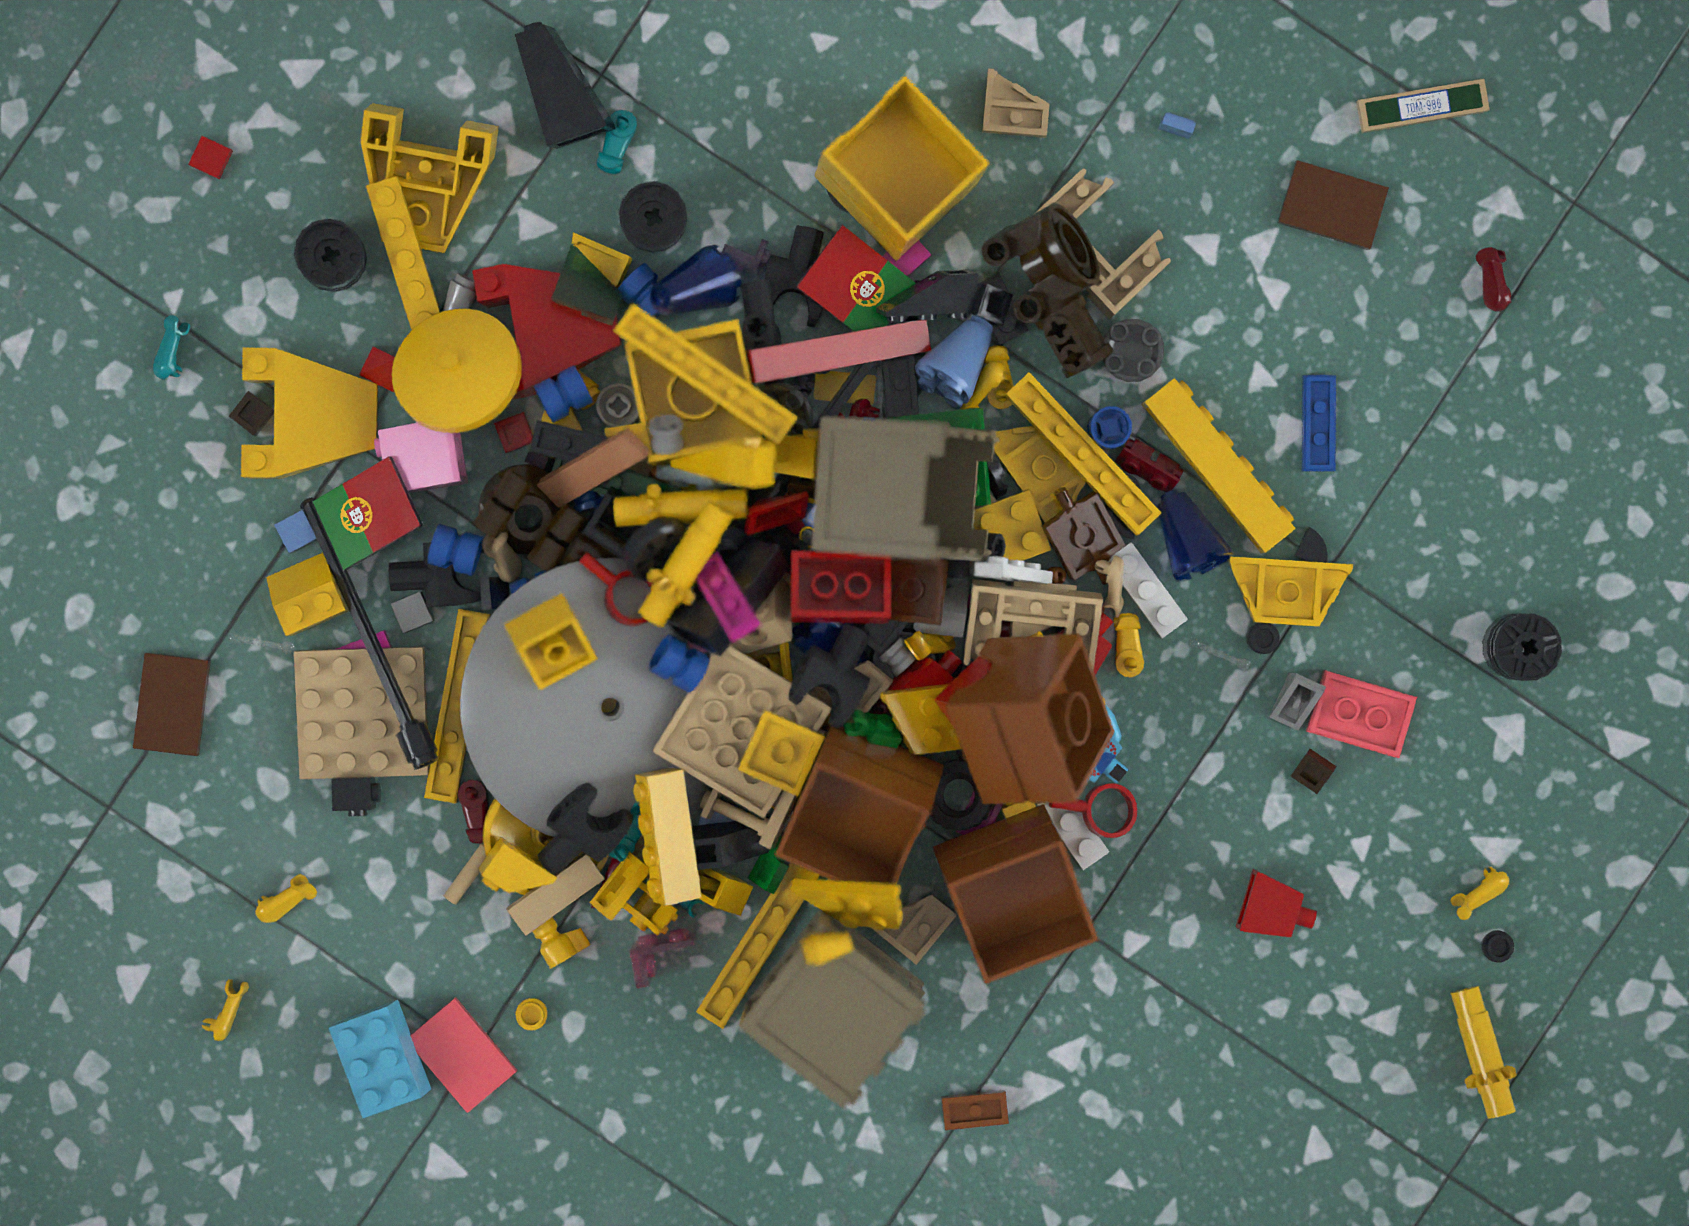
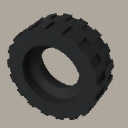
[929,760,995,830]

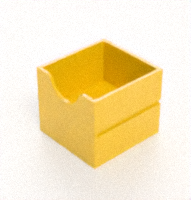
[814,75,990,262]
[624,320,763,466]

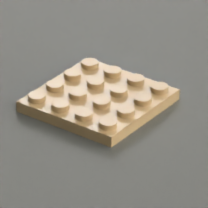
[652,645,832,818]
[294,646,429,779]

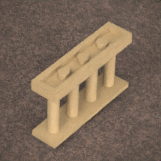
[700,729,828,849]

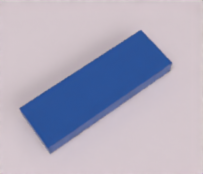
[1302,375,1336,472]

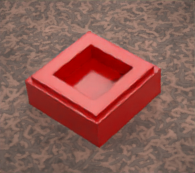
[188,136,233,180]
[494,412,533,454]

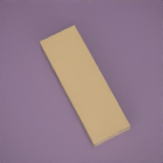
[506,853,605,936]

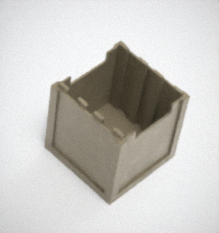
[812,417,1000,561]
[738,909,926,1108]

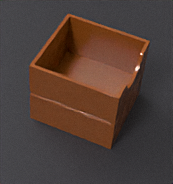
[946,634,1115,804]
[775,725,944,885]
[932,804,1099,984]

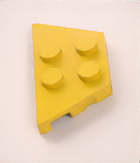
[994,426,1086,523]
[1228,556,1353,627]
[880,684,962,755]
[790,878,903,931]

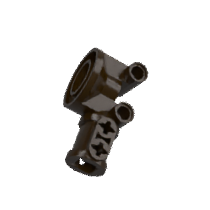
[981,203,1114,378]
[472,464,628,572]

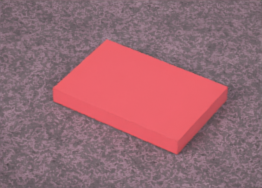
[1306,670,1417,758]
[410,997,517,1113]

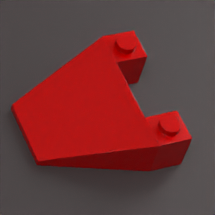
[472,264,622,400]

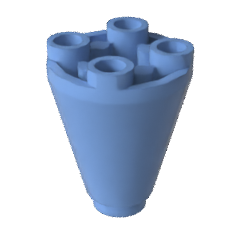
[914,315,994,409]

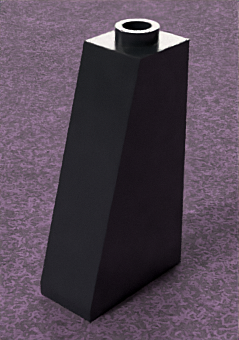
[514,22,616,149]
[666,538,790,657]

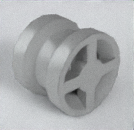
[649,415,684,455]
[878,636,916,677]

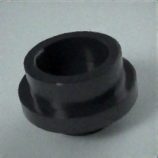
[1481,930,1514,963]

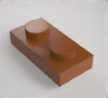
[941,1090,1009,1130]

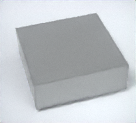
[391,591,434,633]

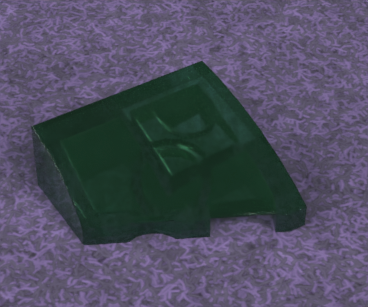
[551,245,623,326]

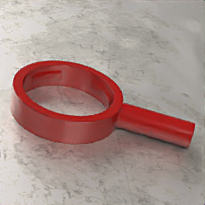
[579,552,653,627]
[1049,783,1137,838]

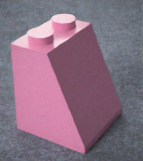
[374,423,468,493]

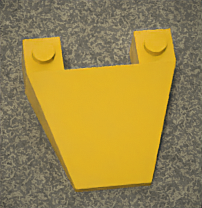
[361,103,499,253]
[241,347,378,479]
[670,429,820,488]

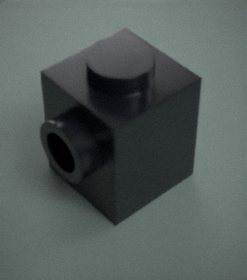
[331,776,381,816]

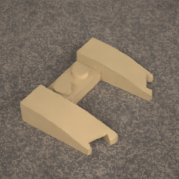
[1034,168,1171,320]
[963,579,1103,669]

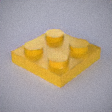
[974,489,1051,563]
[738,709,825,796]

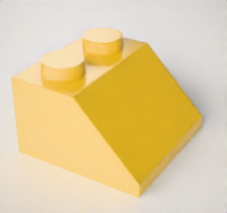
[266,553,349,636]
[503,593,598,690]

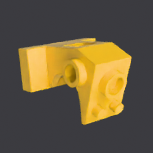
[590,852,679,936]

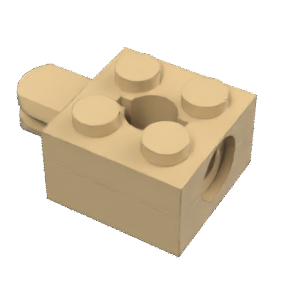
[730,577,792,654]

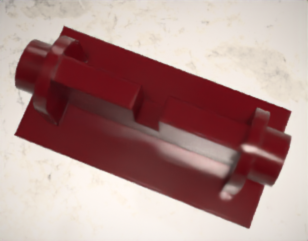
[1114,438,1184,494]

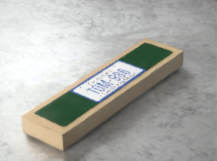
[1356,79,1490,133]

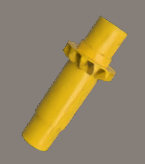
[614,484,748,527]
[638,500,734,627]
[1451,986,1517,1119]

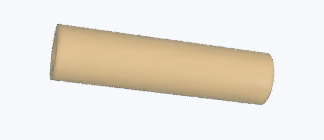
[443,843,486,905]

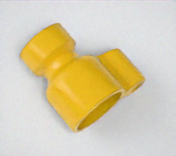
[532,917,591,969]

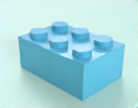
[329,1000,431,1118]

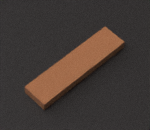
[537,427,650,508]

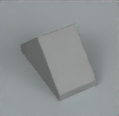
[914,580,970,638]
[1269,672,1326,731]

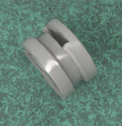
[596,383,640,427]

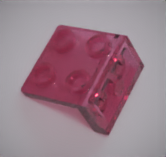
[630,928,697,989]

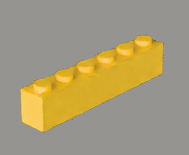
[1141,378,1296,553]

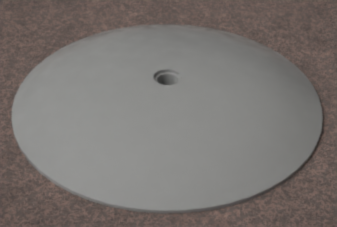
[460,558,713,837]

